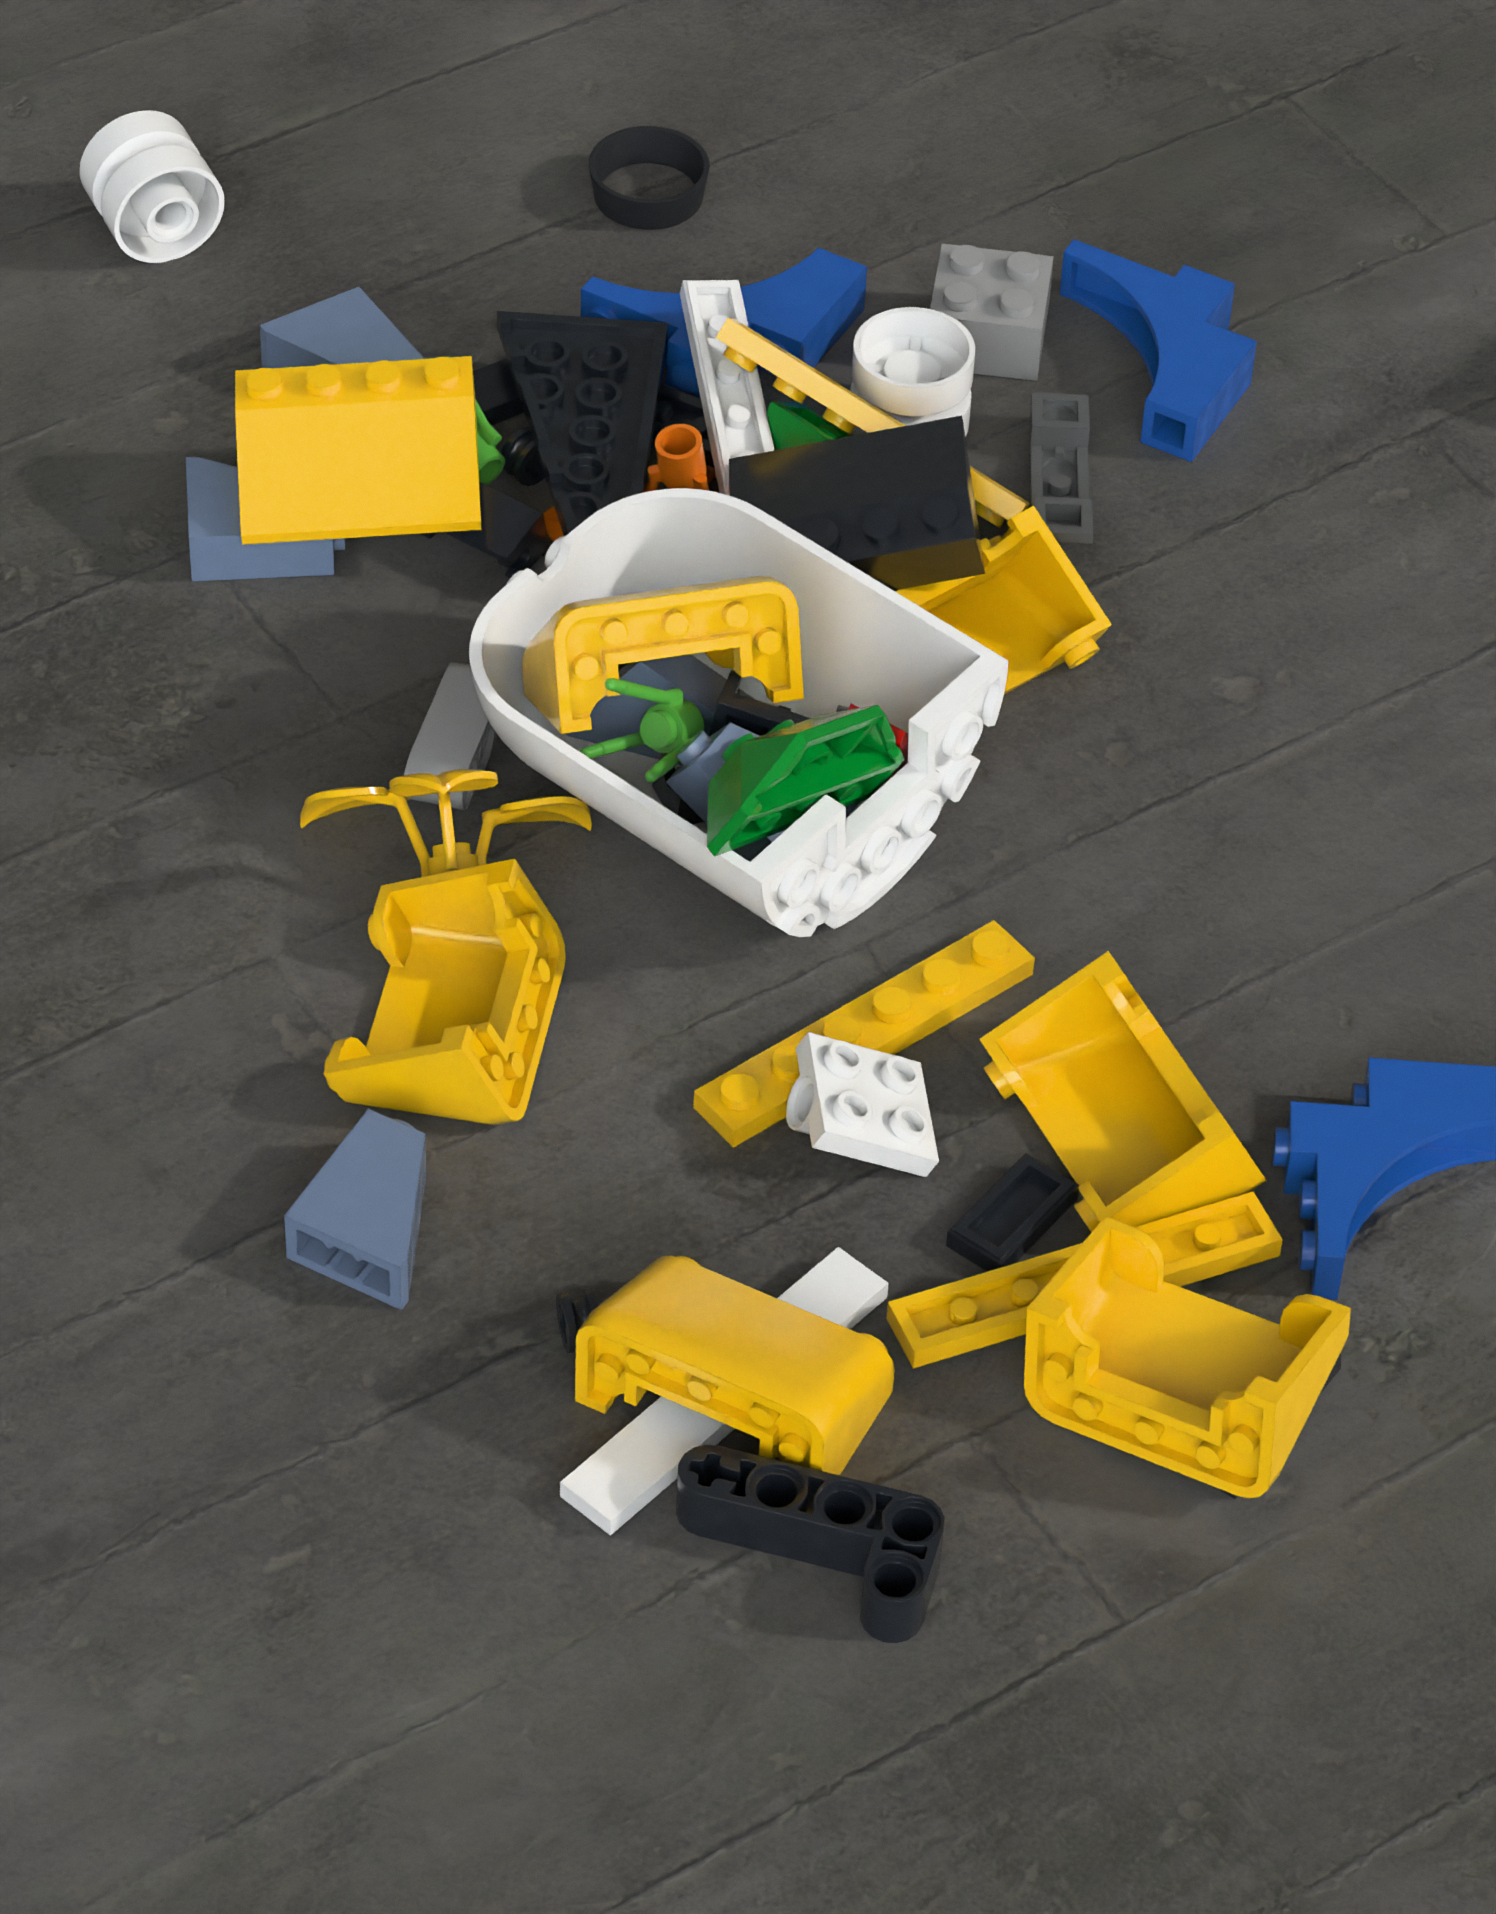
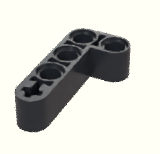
[676,1445,945,1643]

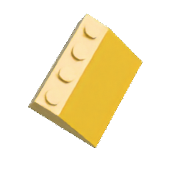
[235,356,482,545]

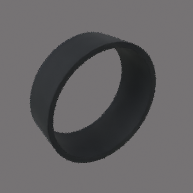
[589,126,710,230]

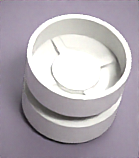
[80,110,225,263]
[851,307,975,437]

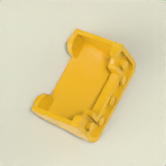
[895,506,1112,694]
[522,576,804,734]
[323,858,566,1125]
[979,951,1267,1232]
[1024,1216,1351,1498]
[575,1256,895,1475]

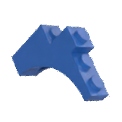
[1059,239,1257,462]
[580,247,867,398]
[1272,1057,1496,1300]

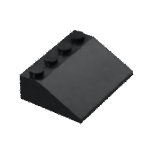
[729,415,985,591]

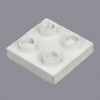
[786,1032,939,1177]

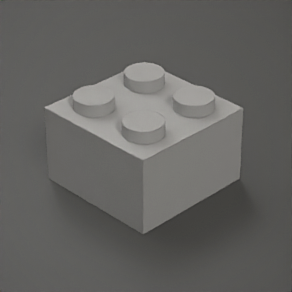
[930,244,1054,381]

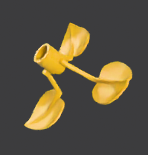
[300,769,592,877]

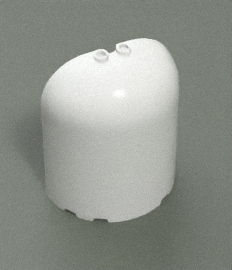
[469,488,1009,937]

